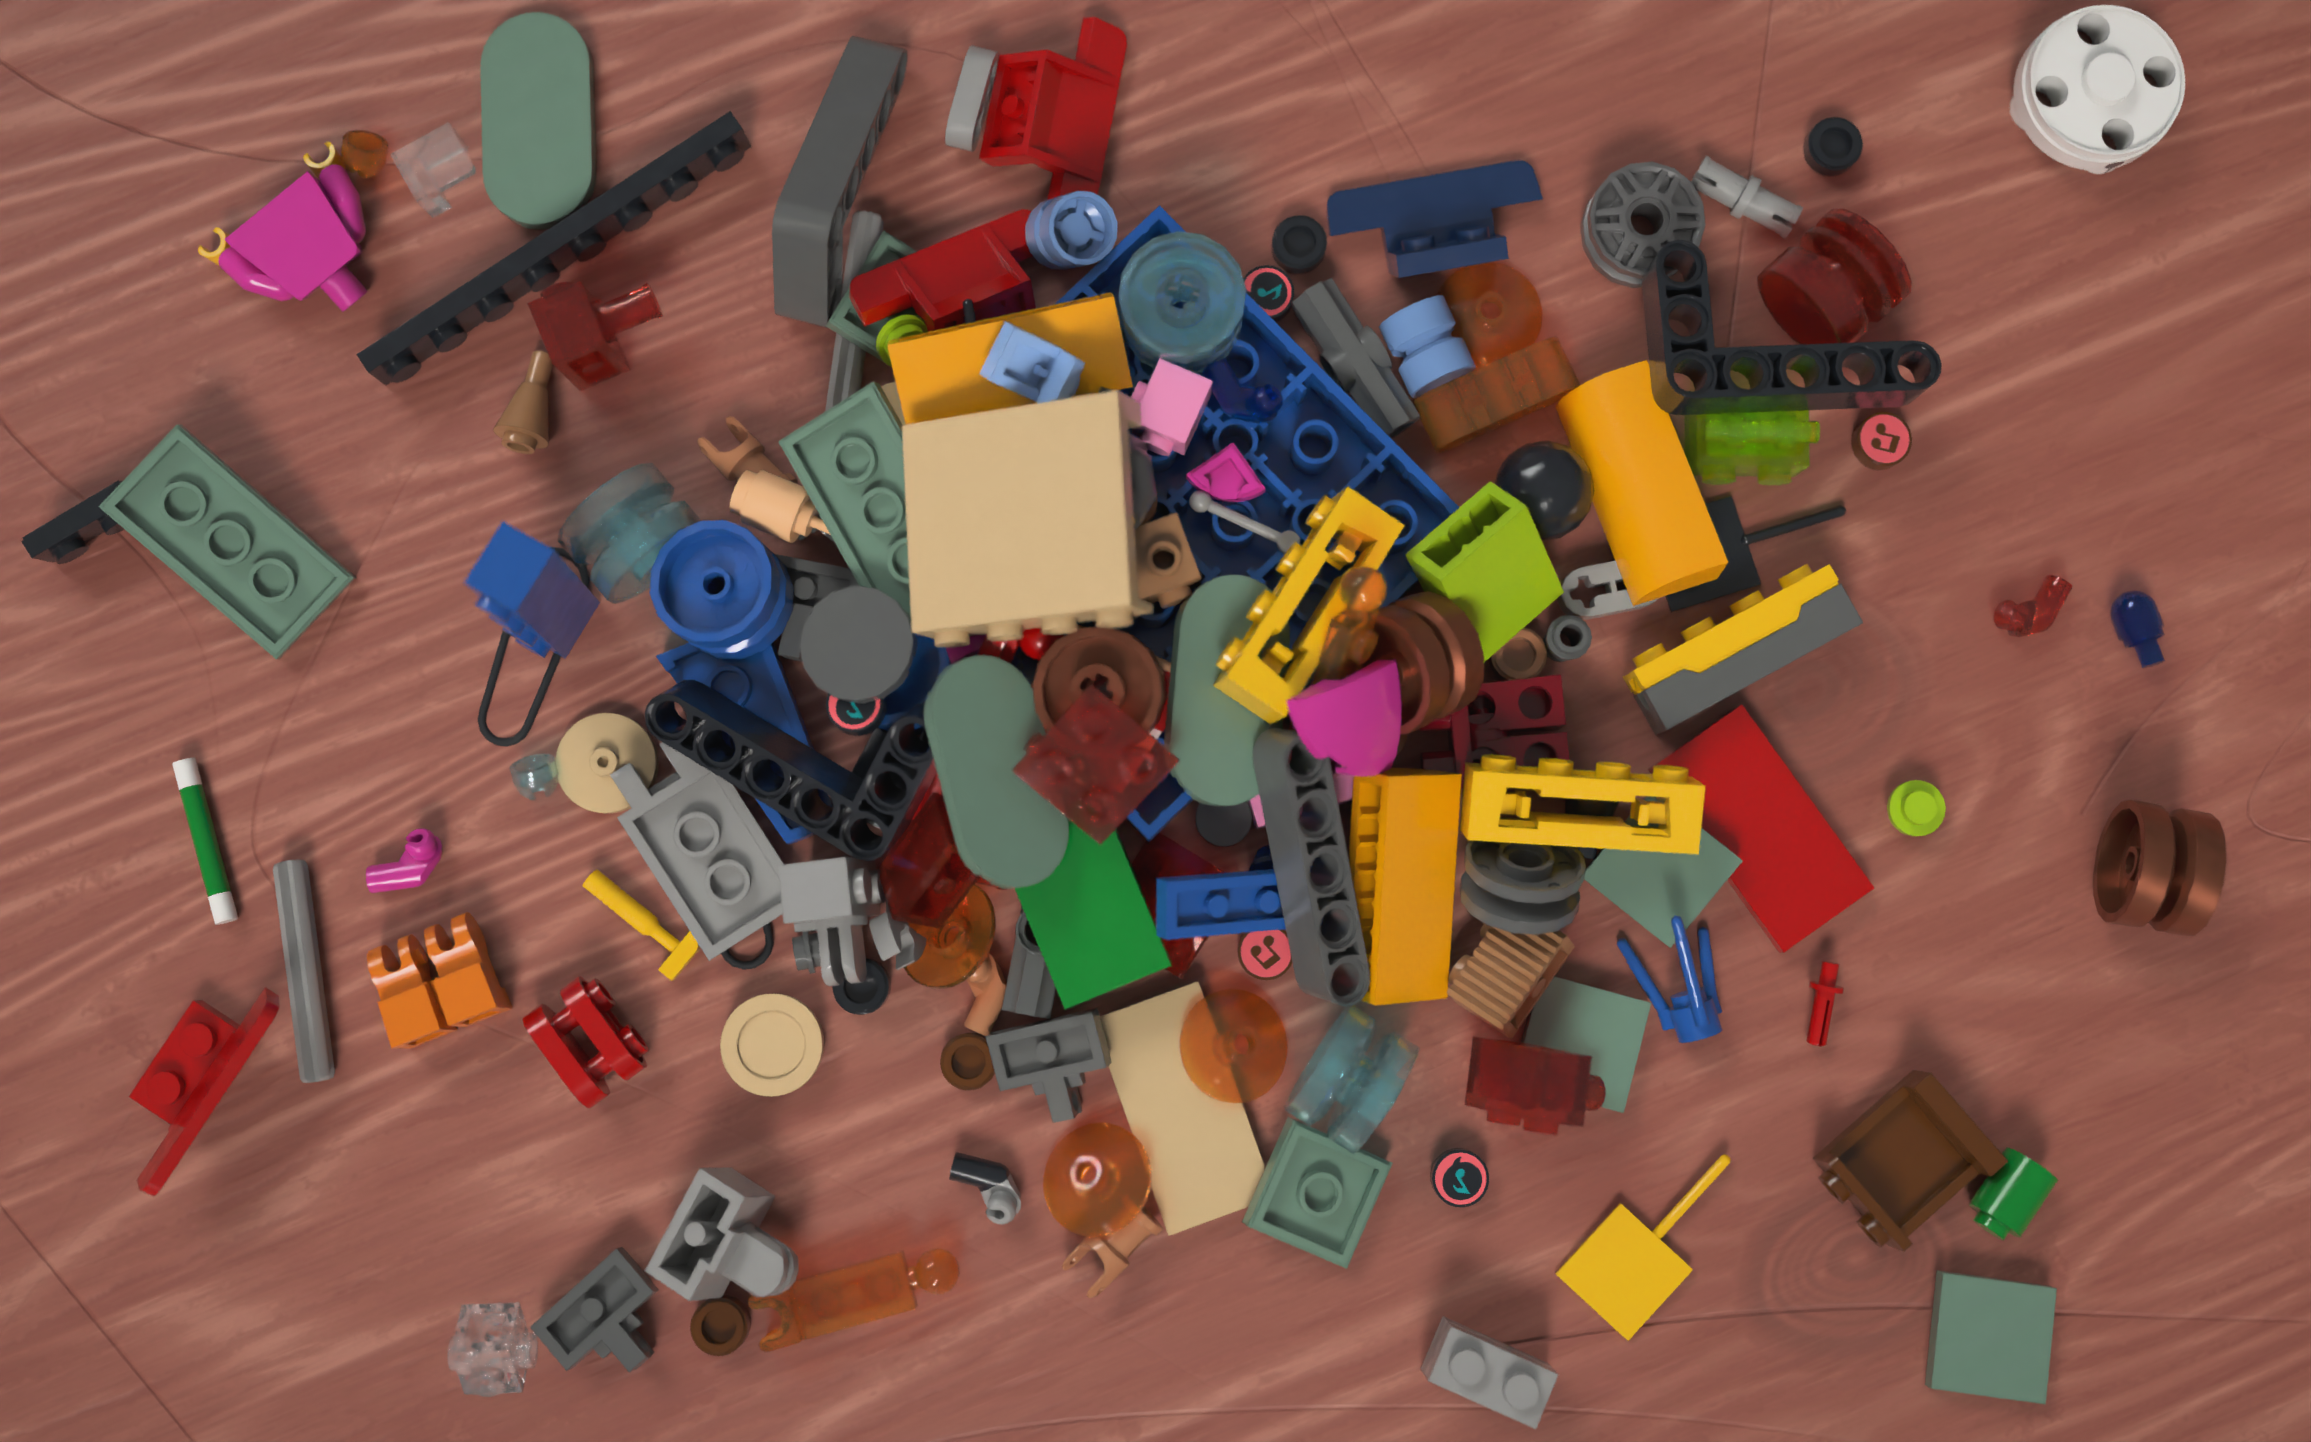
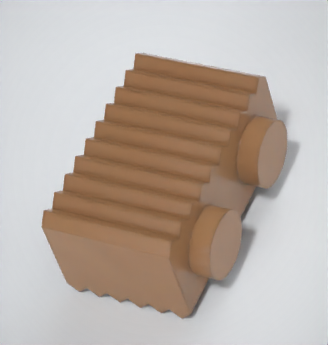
[1447,923,1575,1040]

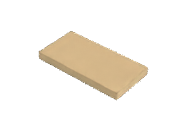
[1100,981,1265,1236]

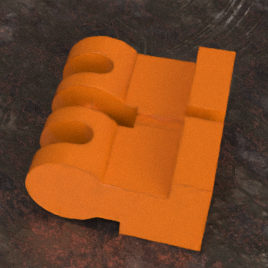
[367,912,513,1049]

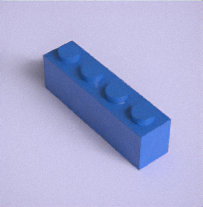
[464,521,600,659]

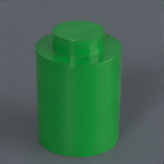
[1969,1147,2058,1241]

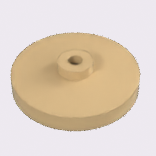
[555,713,659,814]
[720,993,824,1097]

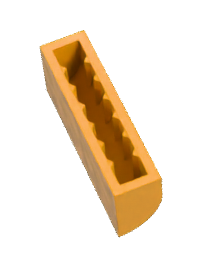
[887,292,1133,425]
[1556,360,1728,606]
[1349,768,1462,1006]

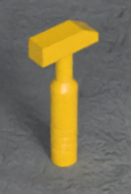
[582,869,700,981]

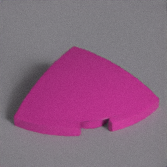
[1286,660,1401,777]

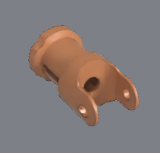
[697,416,797,484]
[1062,1193,1164,1299]

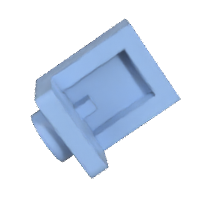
[979,321,1084,403]

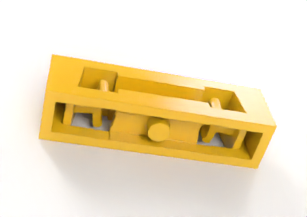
[1213,486,1405,724]
[1460,754,1705,854]

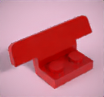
[979,16,1127,200]
[849,209,1036,332]
[129,987,279,1197]

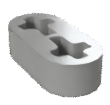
[945,45,999,152]
[1557,561,1658,620]

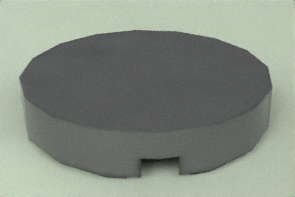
[799,586,918,704]

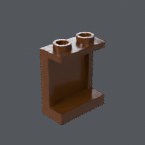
[1813,1070,2008,1252]

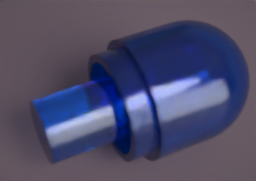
[2110,590,2165,669]

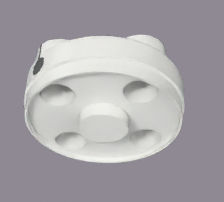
[2010,5,2185,174]

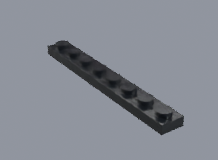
[356,111,752,385]

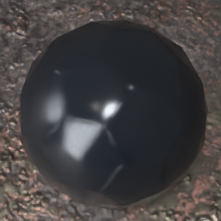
[1494,440,1595,541]

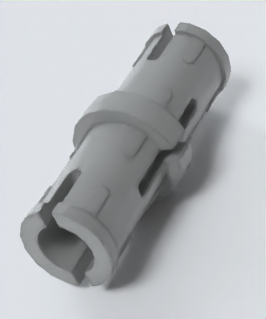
[1691,156,1803,239]

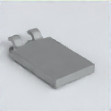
[610,742,784,961]

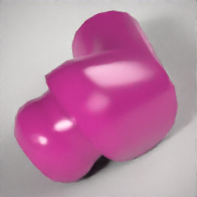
[366,828,442,893]

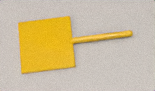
[1555,1154,1731,1341]

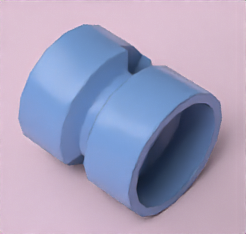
[1025,191,1118,270]
[1379,295,1476,398]

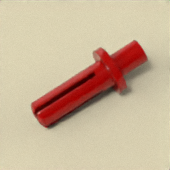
[1806,961,1844,1047]

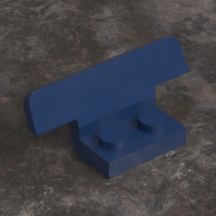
[1326,160,1543,278]

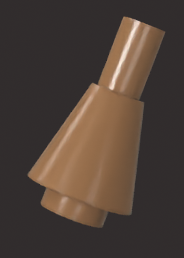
[493,351,554,454]

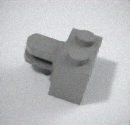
[778,857,886,986]
[645,1168,799,1301]

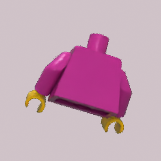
[198,142,368,312]

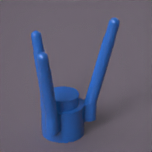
[1617,916,1723,1043]

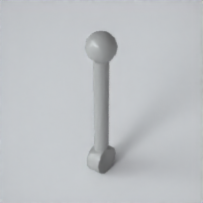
[1189,490,1300,554]

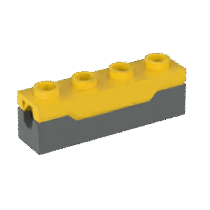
[1623,564,1863,735]

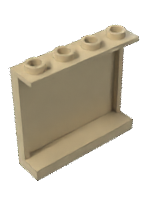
[902,390,1153,648]

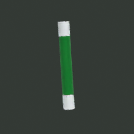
[172,758,238,925]

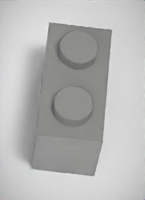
[1421,1316,1559,1429]

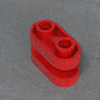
[522,976,649,1109]

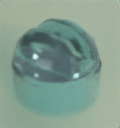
[509,754,559,800]

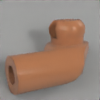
[959,951,1007,1036]

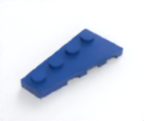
[656,642,833,844]

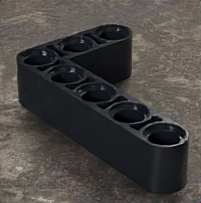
[1642,240,1942,415]
[644,680,937,861]

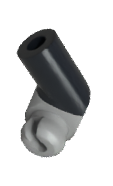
[949,1152,1021,1225]

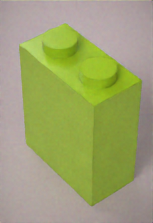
[1405,481,1564,662]

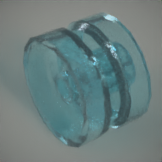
[1118,231,1246,373]
[557,462,702,604]
[1283,1005,1420,1154]

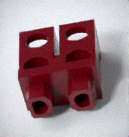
[1418,674,1569,791]

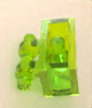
[1685,410,1820,485]

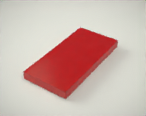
[1648,704,1875,953]

